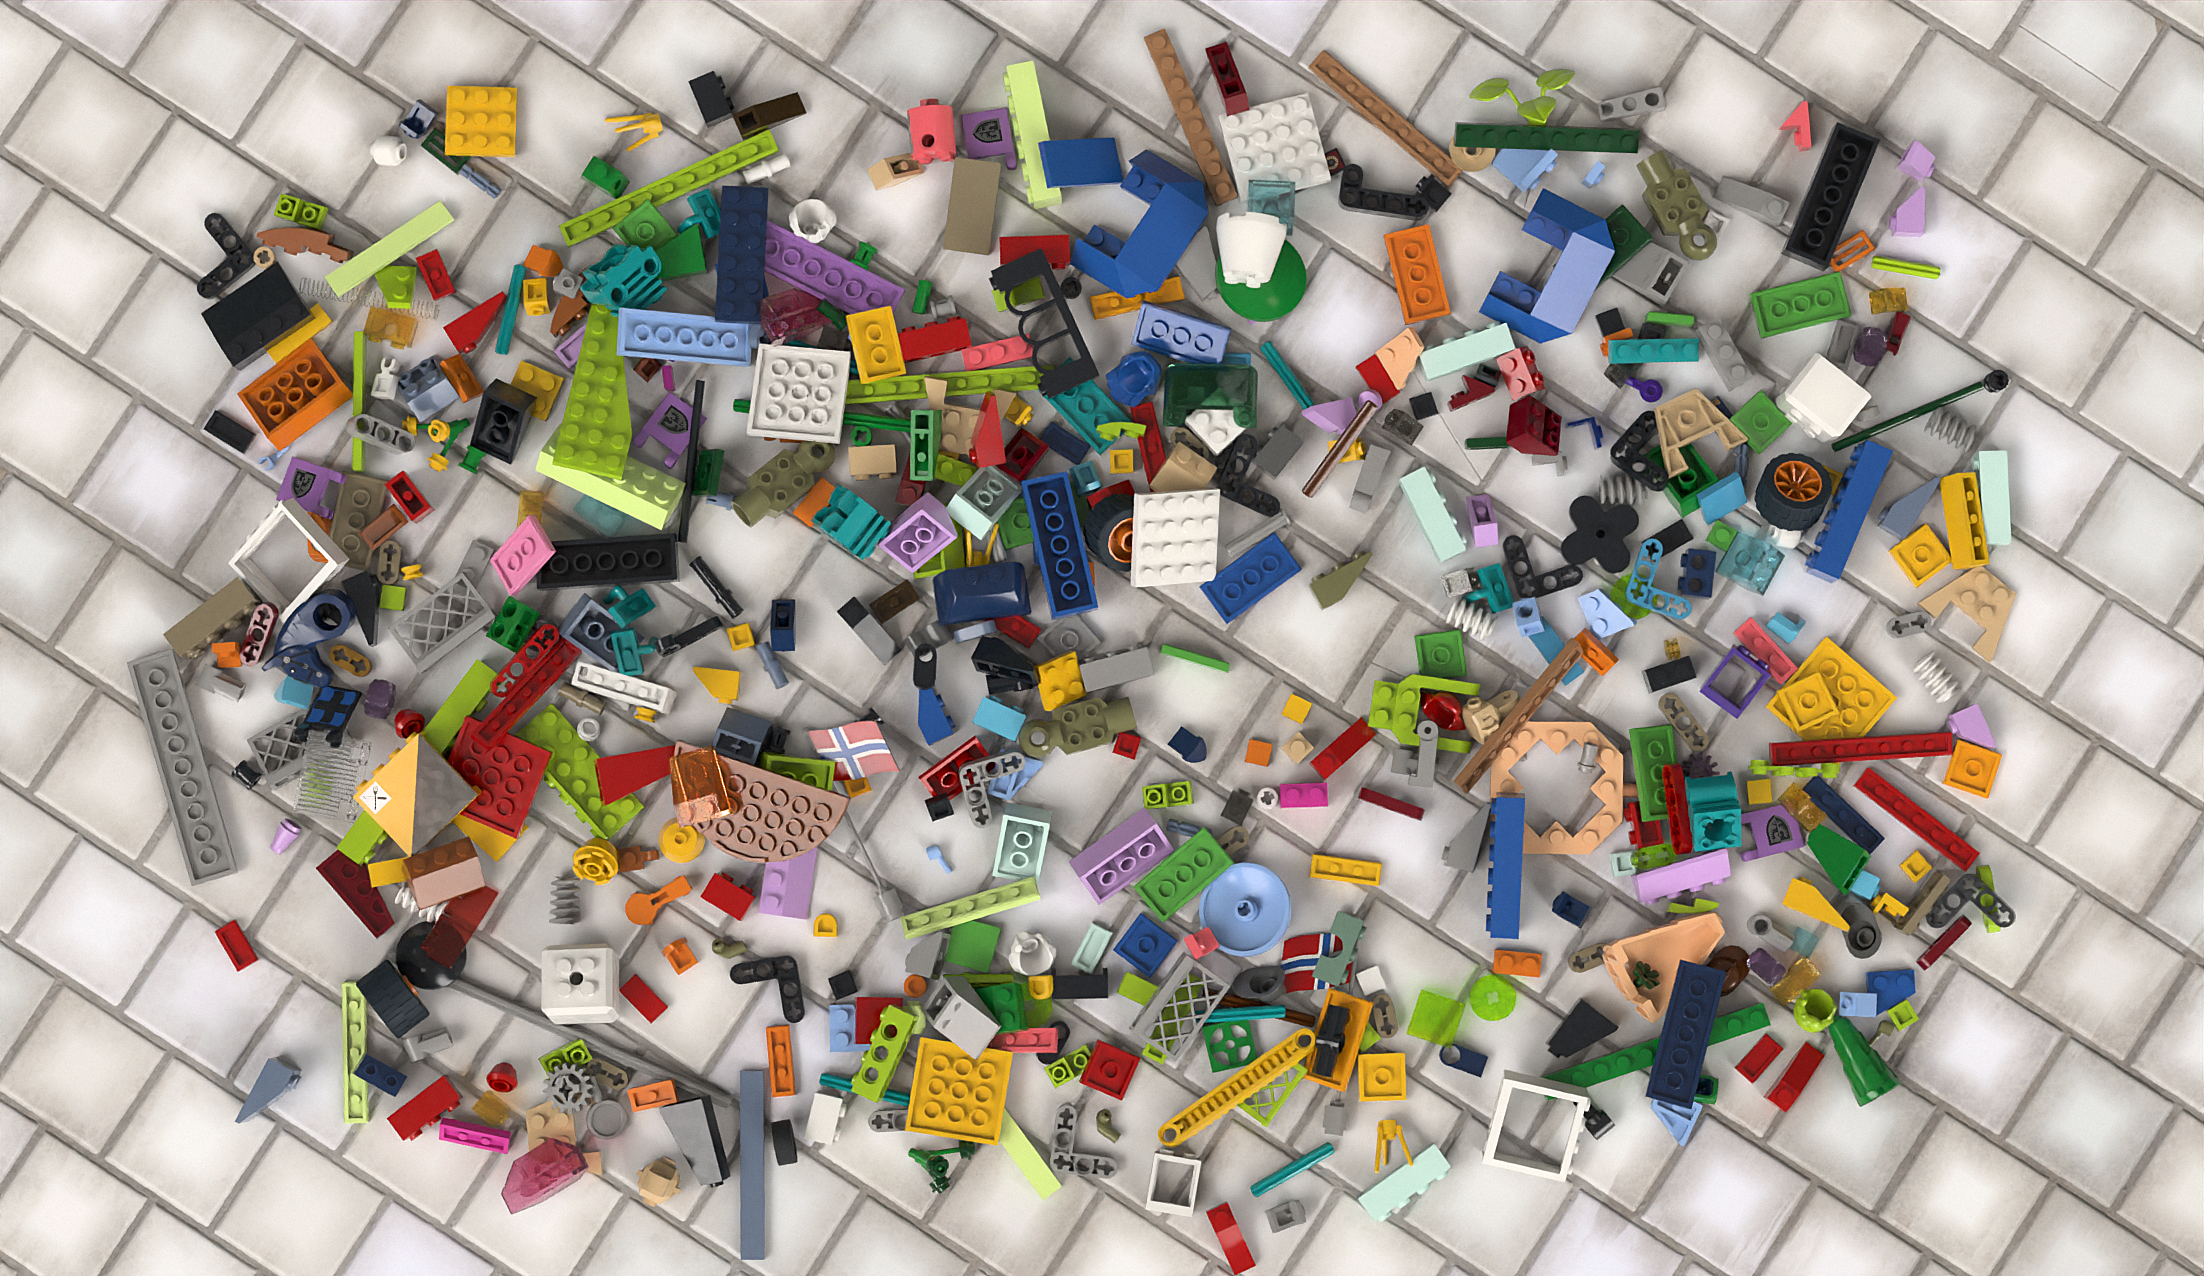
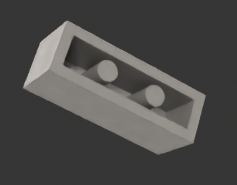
[1695,317,1753,392]
[1079,644,1154,693]

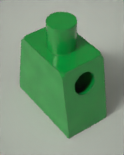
[581,156,630,199]

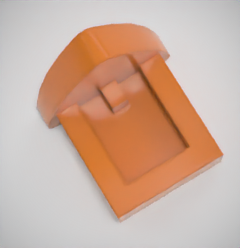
[523,245,563,277]
[662,937,699,975]

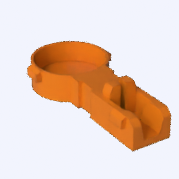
[625,875,693,926]

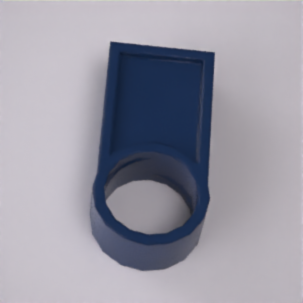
[1439,1043,1488,1078]

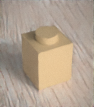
[1280,731,1314,765]

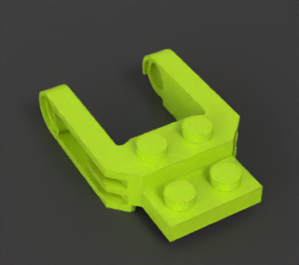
[1368,674,1481,754]

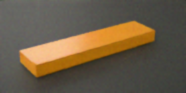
[1089,276,1185,320]

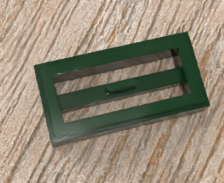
[421,128,472,175]
[1464,437,1511,450]

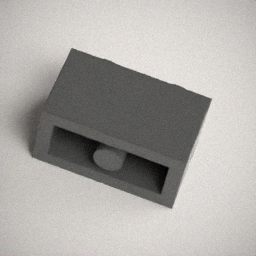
[1252,424,1304,480]

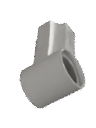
[196,664,246,702]
[1391,749,1439,778]
[1747,915,1795,953]
[403,1027,454,1063]

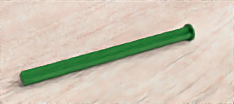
[733,399,911,433]

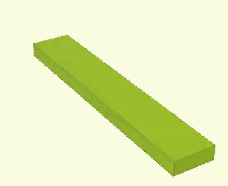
[352,331,367,473]

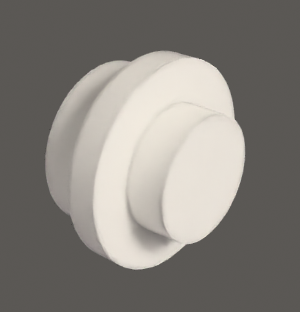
[577,718,601,741]

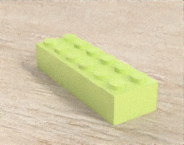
[1003,61,1062,209]
[535,424,686,530]

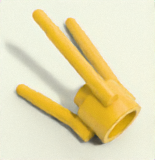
[605,112,663,152]
[963,523,999,567]
[1374,1120,1413,1173]

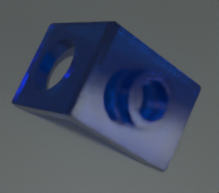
[1565,417,1603,450]

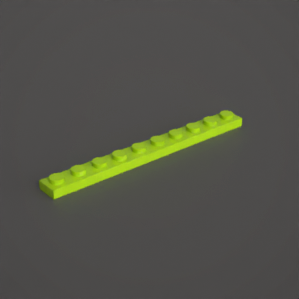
[559,130,779,248]
[845,365,1054,405]

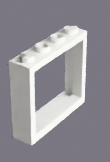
[229,498,349,623]
[571,661,677,715]
[1482,1069,1591,1182]

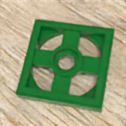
[1202,1020,1257,1073]

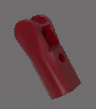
[1881,312,1911,356]

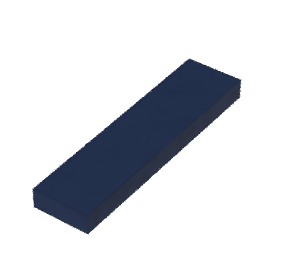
[1800,775,1885,854]

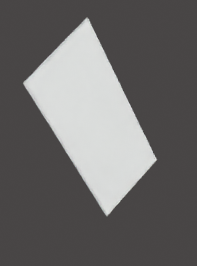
[1012,785,1044,808]

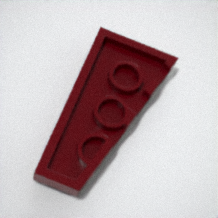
[316,850,395,939]

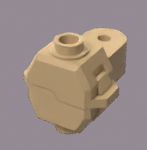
[1461,690,1520,745]
[636,1156,682,1207]

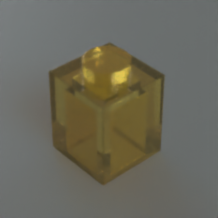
[471,1090,511,1127]

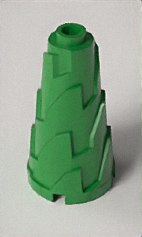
[1828,1015,1902,1107]

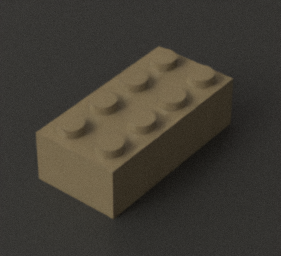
[163,577,264,660]

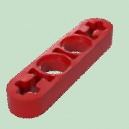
[490,624,559,698]
[1662,763,1693,855]

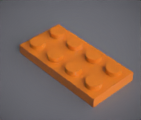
[1383,224,1451,325]

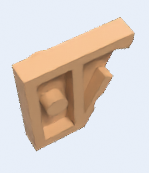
[1375,327,1425,390]

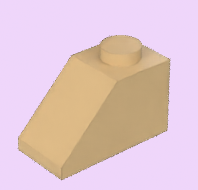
[867,153,925,190]

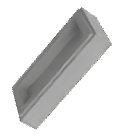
[1826,319,1860,371]

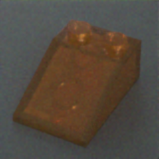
[669,745,732,828]

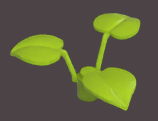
[1469,69,1575,125]

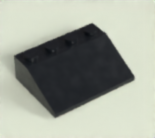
[201,261,315,371]

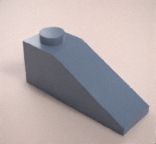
[1878,477,1941,541]

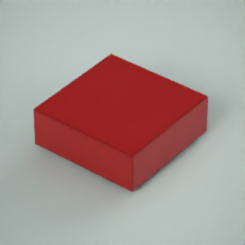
[1112,732,1141,760]

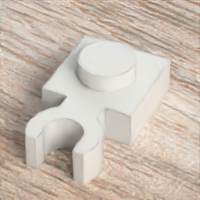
[371,358,401,400]

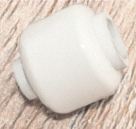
[370,135,407,166]
[1768,524,1805,549]

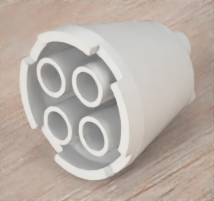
[1216,212,1287,288]

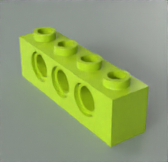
[851,1004,919,1103]

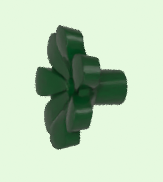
[1633,961,1660,989]

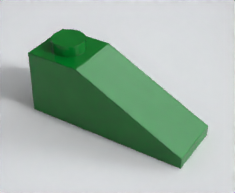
[910,409,942,481]

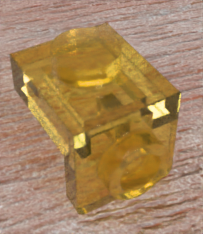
[1869,288,1908,315]

